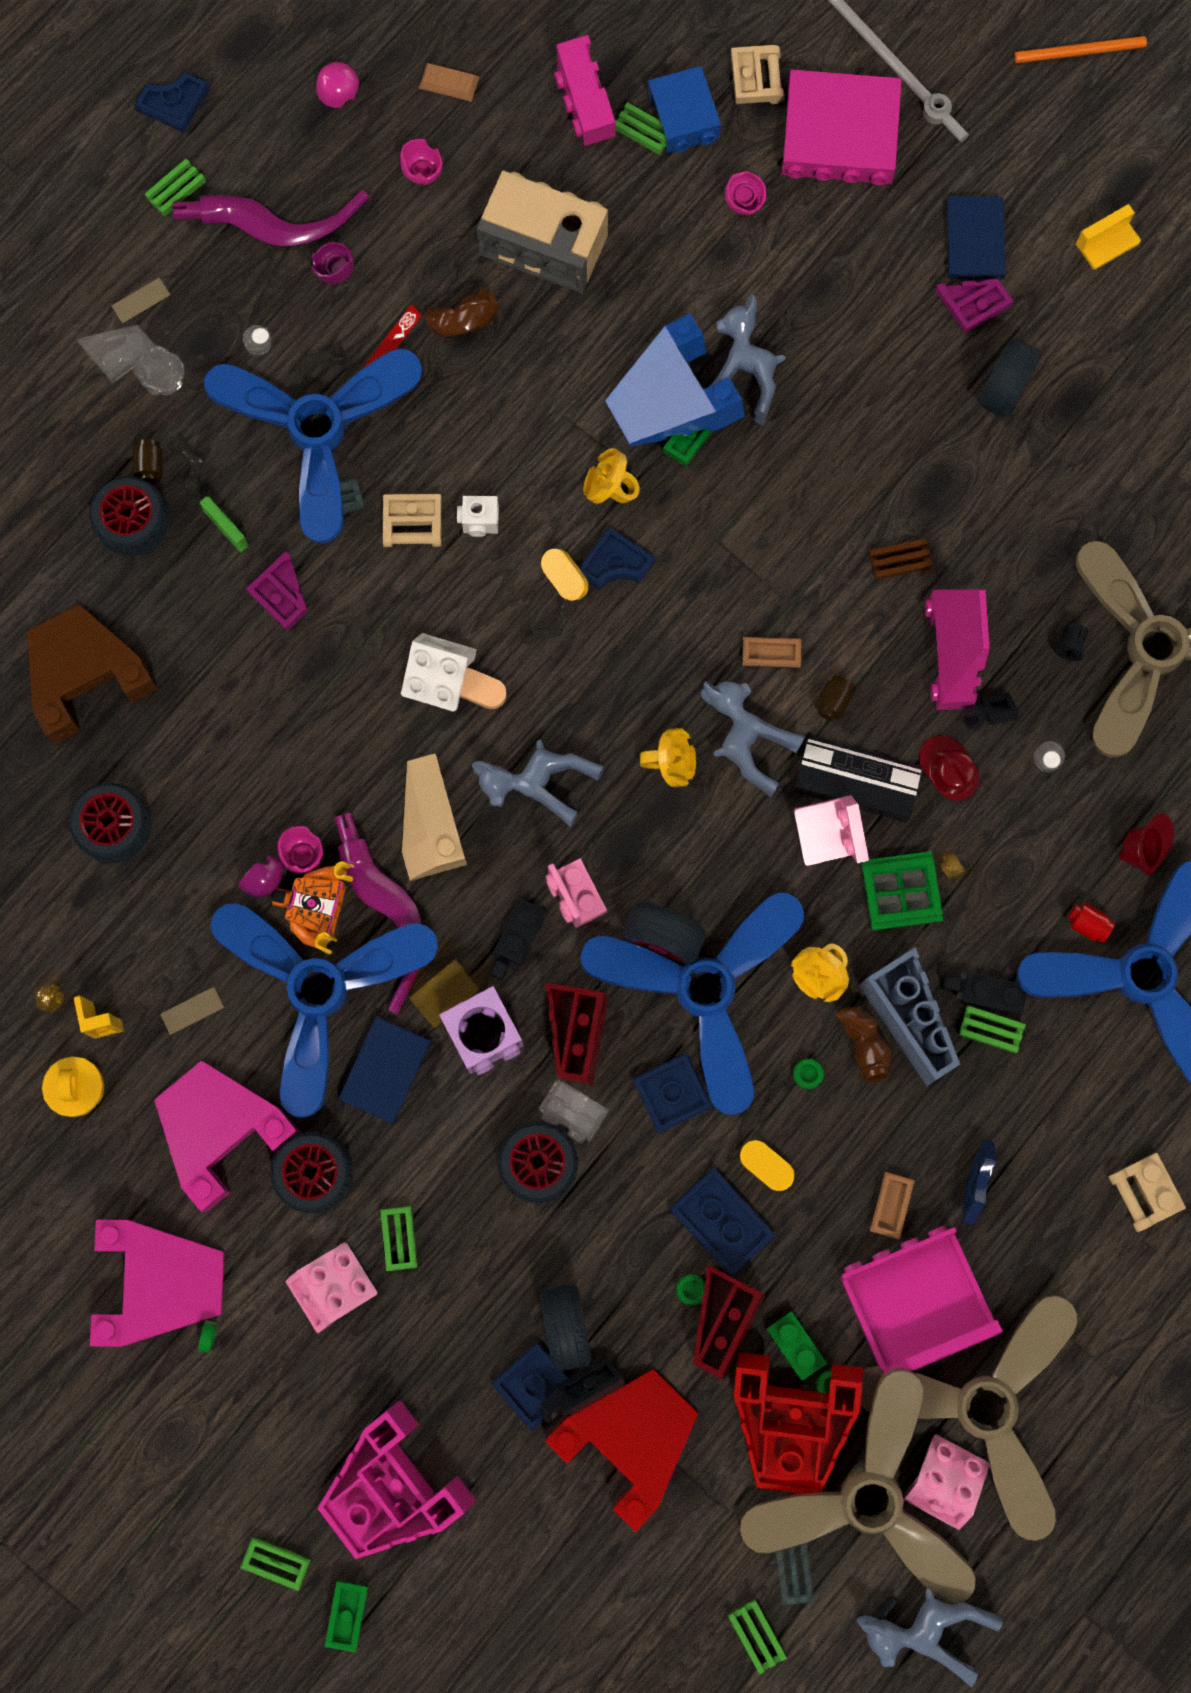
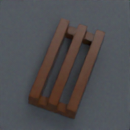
[869,538,933,580]

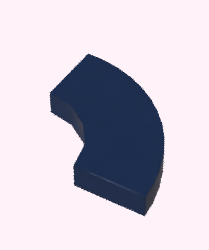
[962,1139,996,1225]

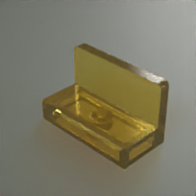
[409,959,479,1028]

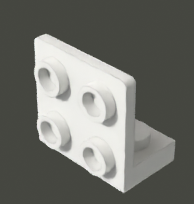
[401,633,477,711]

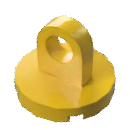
[583,448,640,504]
[640,728,696,787]
[791,944,849,1002]
[42,1056,105,1118]

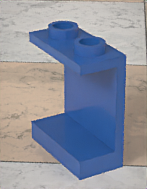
[648,66,721,153]

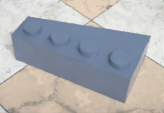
[859,947,960,1086]

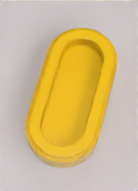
[541,549,588,601]
[740,1140,794,1191]

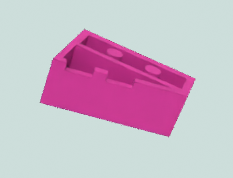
[554,35,615,146]

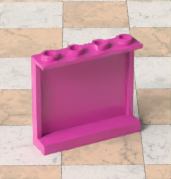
[781,70,902,185]
[840,1226,1003,1376]

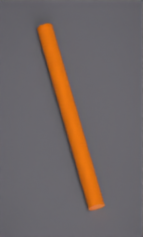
[1014,36,1147,64]

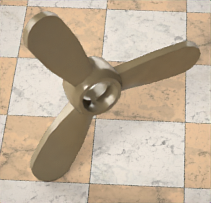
[1075,541,1191,757]
[860,1295,1077,1541]
[740,1368,975,1604]

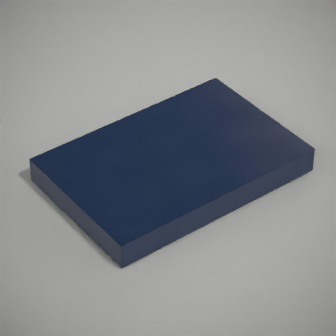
[946,196,1006,279]
[338,1017,431,1124]
[669,1167,776,1277]

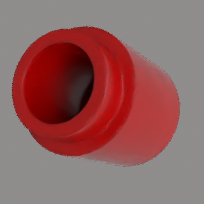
[1068,902,1115,943]

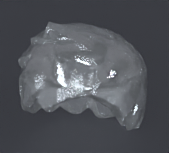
[133,346,185,395]

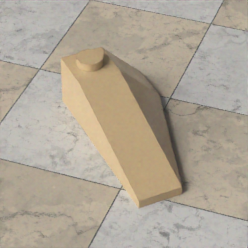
[402,754,467,881]

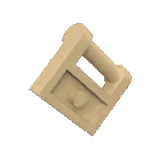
[731,45,785,104]
[383,494,442,547]
[1108,1153,1186,1232]

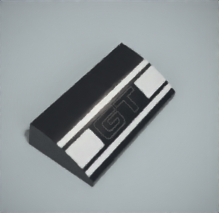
[794,735,922,823]

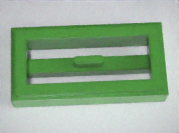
[615,102,666,155]
[145,159,206,217]
[199,496,248,553]
[958,1006,1026,1054]
[380,1206,418,1271]
[240,1536,311,1591]
[728,1599,787,1675]

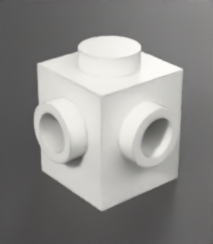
[457,496,499,537]

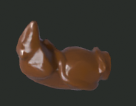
[425,288,499,338]
[836,1006,892,1082]

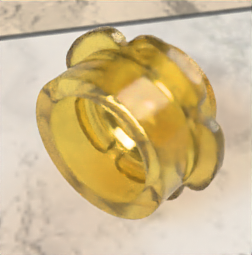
[939,852,965,880]
[36,984,64,1013]

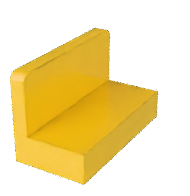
[1076,204,1141,270]
[74,996,124,1038]

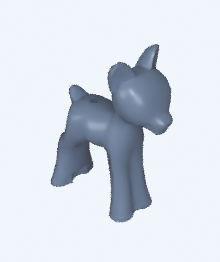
[710,295,786,425]
[701,681,806,798]
[472,740,604,828]
[857,1588,1003,1687]

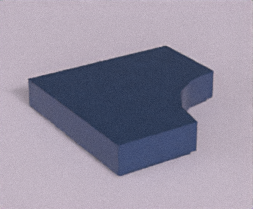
[134,72,210,133]
[579,527,656,590]

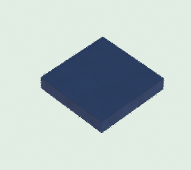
[632,1053,713,1134]
[491,1341,569,1431]

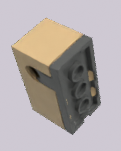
[476,170,608,294]

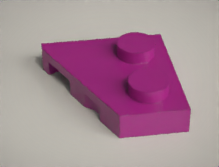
[935,279,1013,333]
[246,552,308,631]

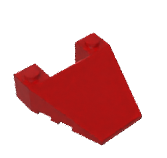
[734,1352,863,1494]
[545,1369,698,1532]

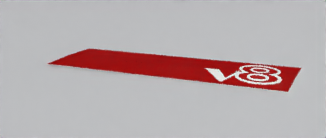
[361,304,422,370]

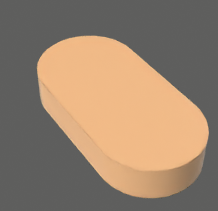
[460,668,507,709]

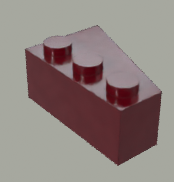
[545,983,609,1086]
[693,1265,765,1380]

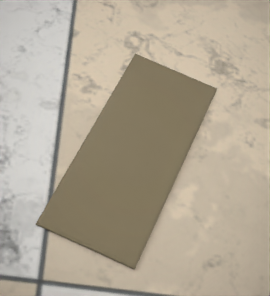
[111,278,170,323]
[160,987,224,1035]

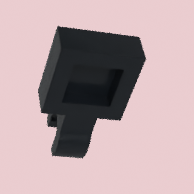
[964,692,1018,729]

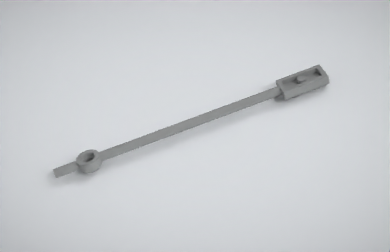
[828,0,969,142]

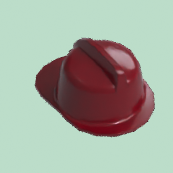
[919,736,979,800]
[1118,814,1174,875]

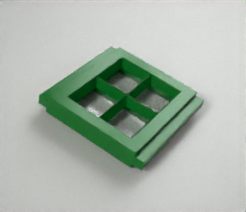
[861,851,943,931]

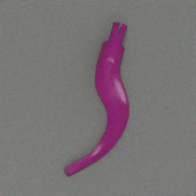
[173,190,369,246]
[334,813,421,1015]

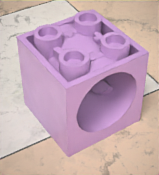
[439,986,524,1075]

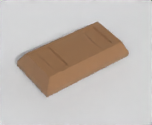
[419,63,479,102]
[743,637,801,668]
[870,1172,915,1240]

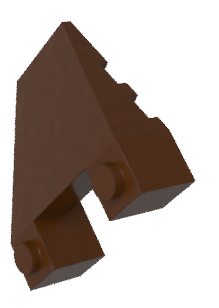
[27,604,158,745]

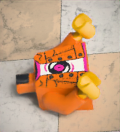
[272,861,354,954]

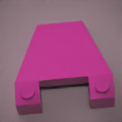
[925,589,990,710]
[154,1061,301,1213]
[90,1220,224,1347]
[317,1400,477,1559]

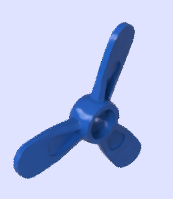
[204,349,422,544]
[1017,861,1191,1083]
[581,893,804,1115]
[211,903,438,1118]

